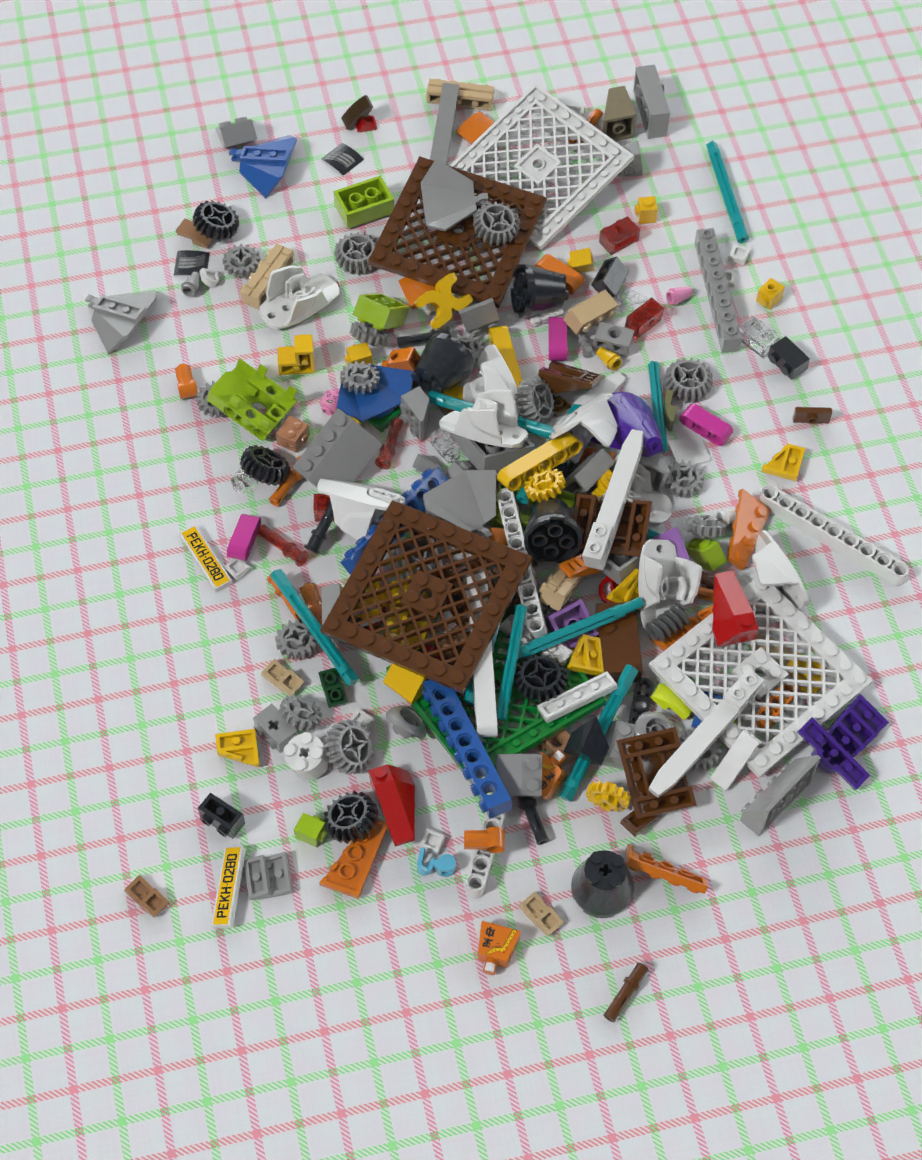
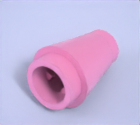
[666,286,693,305]

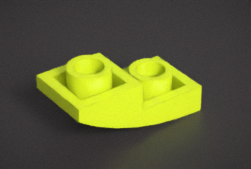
[650,683,692,720]

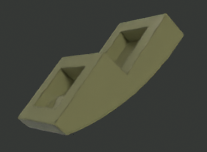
[664,389,677,432]

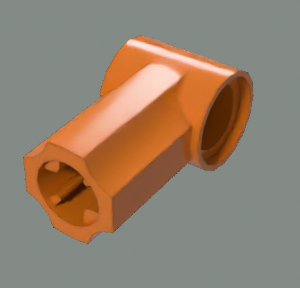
[175,363,198,399]
[464,827,505,853]

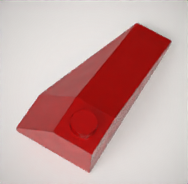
[712,570,759,647]
[368,764,415,847]

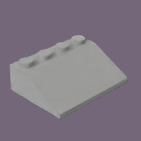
[292,408,383,497]
[450,432,535,473]
[740,755,821,836]

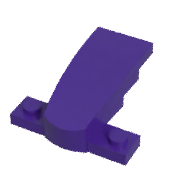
[797,694,889,790]

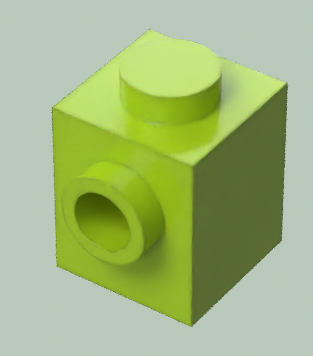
[294,813,327,848]

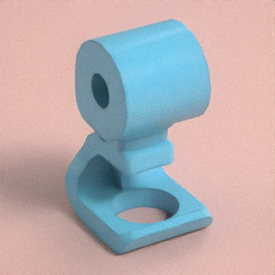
[417,848,456,877]

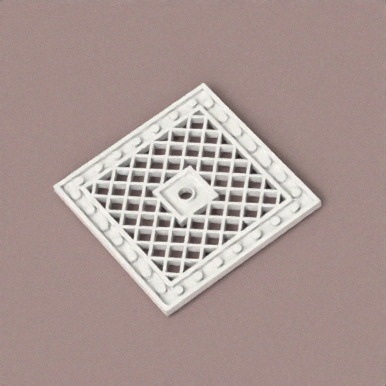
[450,83,634,250]
[648,577,873,778]

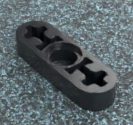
[628,677,653,724]

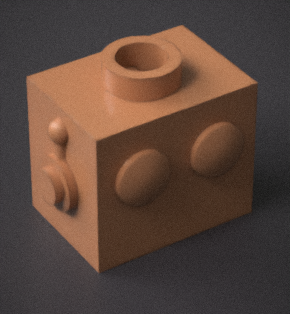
[276,415,309,453]

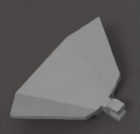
[421,159,488,231]
[85,290,157,355]
[423,470,496,539]

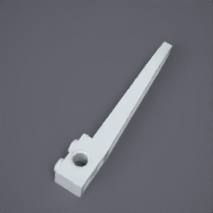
[528,372,625,453]
[582,429,644,570]
[648,668,764,798]

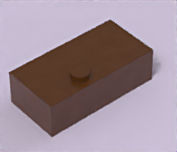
[595,602,643,683]

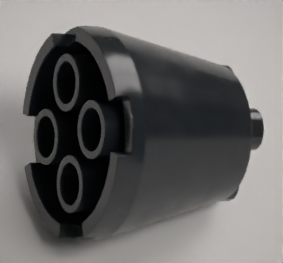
[510,264,569,318]
[411,333,475,395]
[524,496,582,564]
[571,850,634,918]

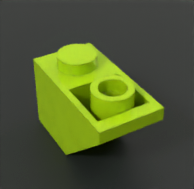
[685,538,727,571]

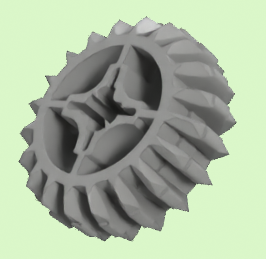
[473,201,520,246]
[334,232,377,275]
[664,357,713,403]
[515,376,555,424]
[323,719,375,775]

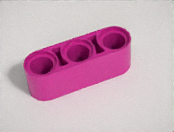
[548,317,567,361]
[679,404,733,446]
[227,514,261,561]

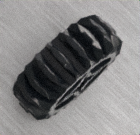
[193,200,239,242]
[240,445,290,486]
[514,653,568,704]
[323,790,379,844]

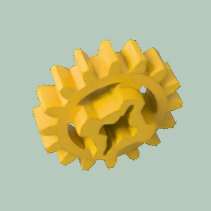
[524,468,566,502]
[591,469,614,499]
[586,781,631,812]

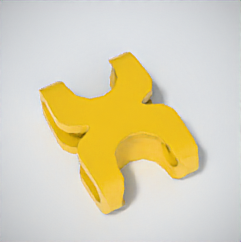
[414,272,473,329]

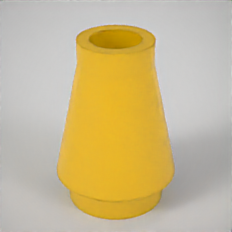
[596,347,622,371]

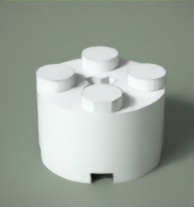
[284,732,330,779]

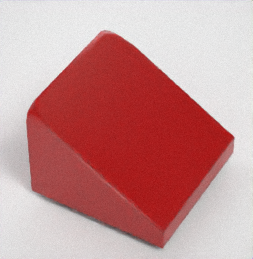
[356,115,377,133]

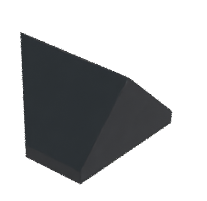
[564,716,609,766]

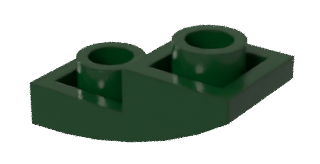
[318,668,348,708]

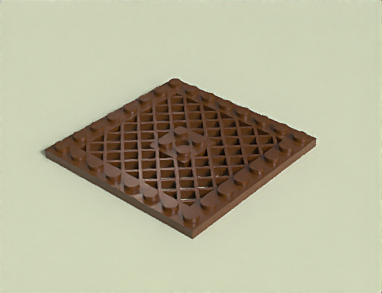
[368,156,547,308]
[320,500,533,694]

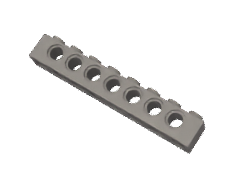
[695,228,742,353]

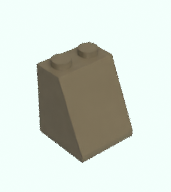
[602,86,637,141]

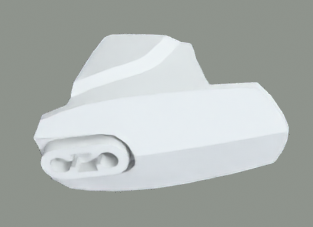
[259,265,339,330]
[463,345,522,417]
[439,390,528,448]
[549,393,617,463]
[583,455,672,524]
[317,479,405,540]
[744,530,810,612]
[638,539,702,630]

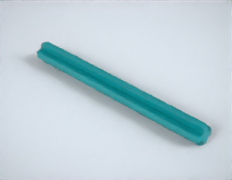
[648,361,668,454]
[496,605,527,720]

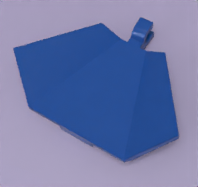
[229,135,297,199]
[336,365,413,423]

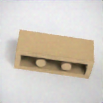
[563,290,619,335]

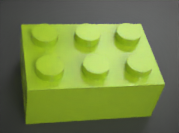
[333,175,394,229]
[352,293,410,331]

